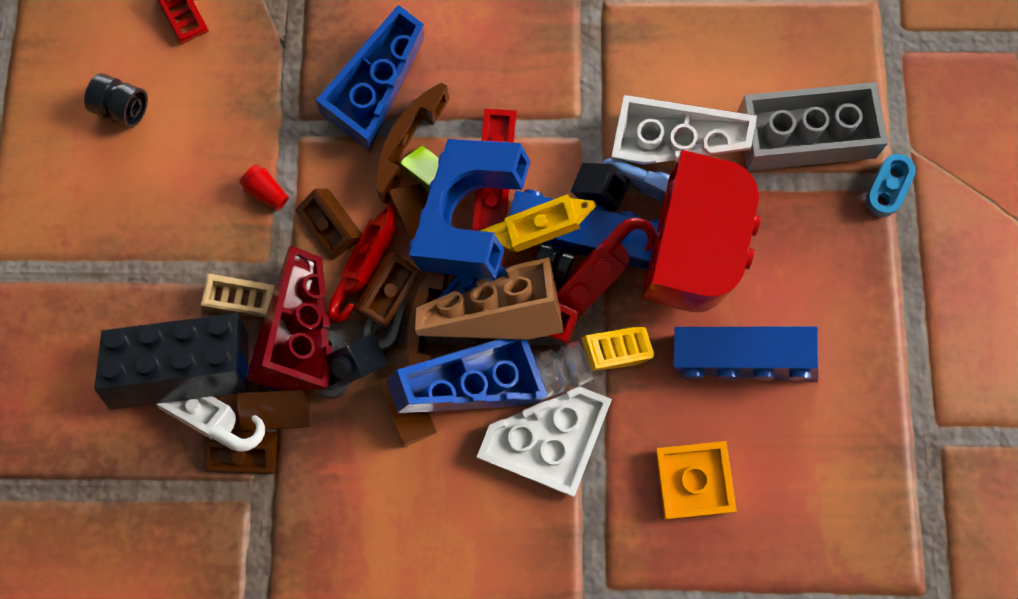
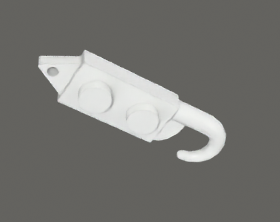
[156,396,265,452]

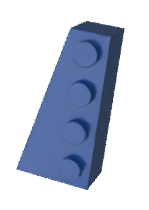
[316,5,424,152]
[673,326,818,382]

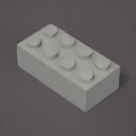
[737,82,888,171]

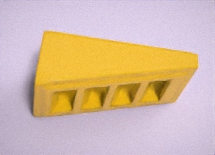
[581,327,654,371]

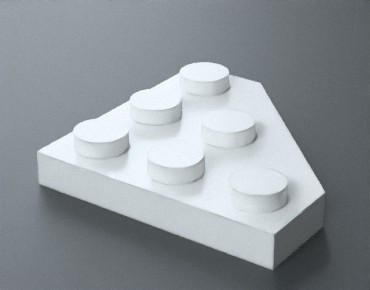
[477,386,612,498]

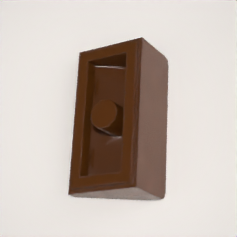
[389,184,427,241]
[295,188,362,260]
[353,252,420,328]
[377,377,437,447]
[236,390,310,431]
[203,430,278,474]

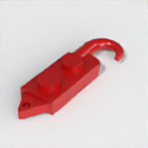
[327,203,397,323]
[556,217,656,318]

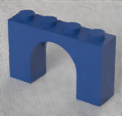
[409,139,531,280]

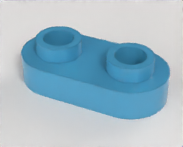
[866,154,916,217]

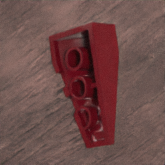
[247,245,333,390]

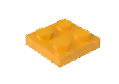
[655,441,737,520]

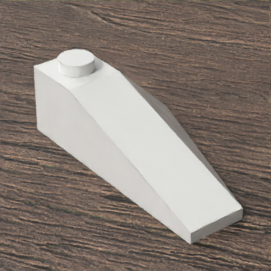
[611,95,757,165]

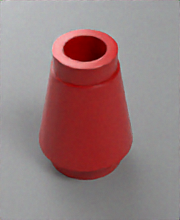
[239,164,289,211]

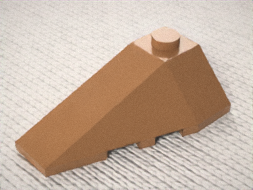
[415,257,563,340]

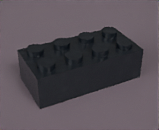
[94,313,248,410]

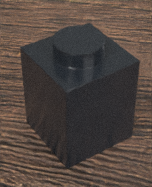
[570,163,630,210]
[325,333,388,387]

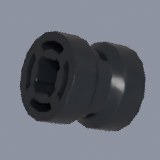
[535,241,576,284]

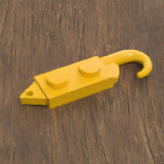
[480,194,596,252]

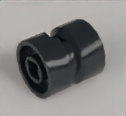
[84,73,148,128]

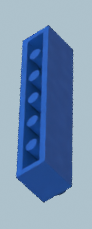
[509,189,659,270]

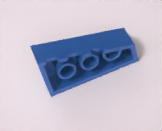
[386,339,548,413]

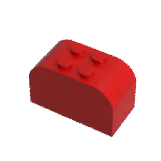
[641,150,761,312]

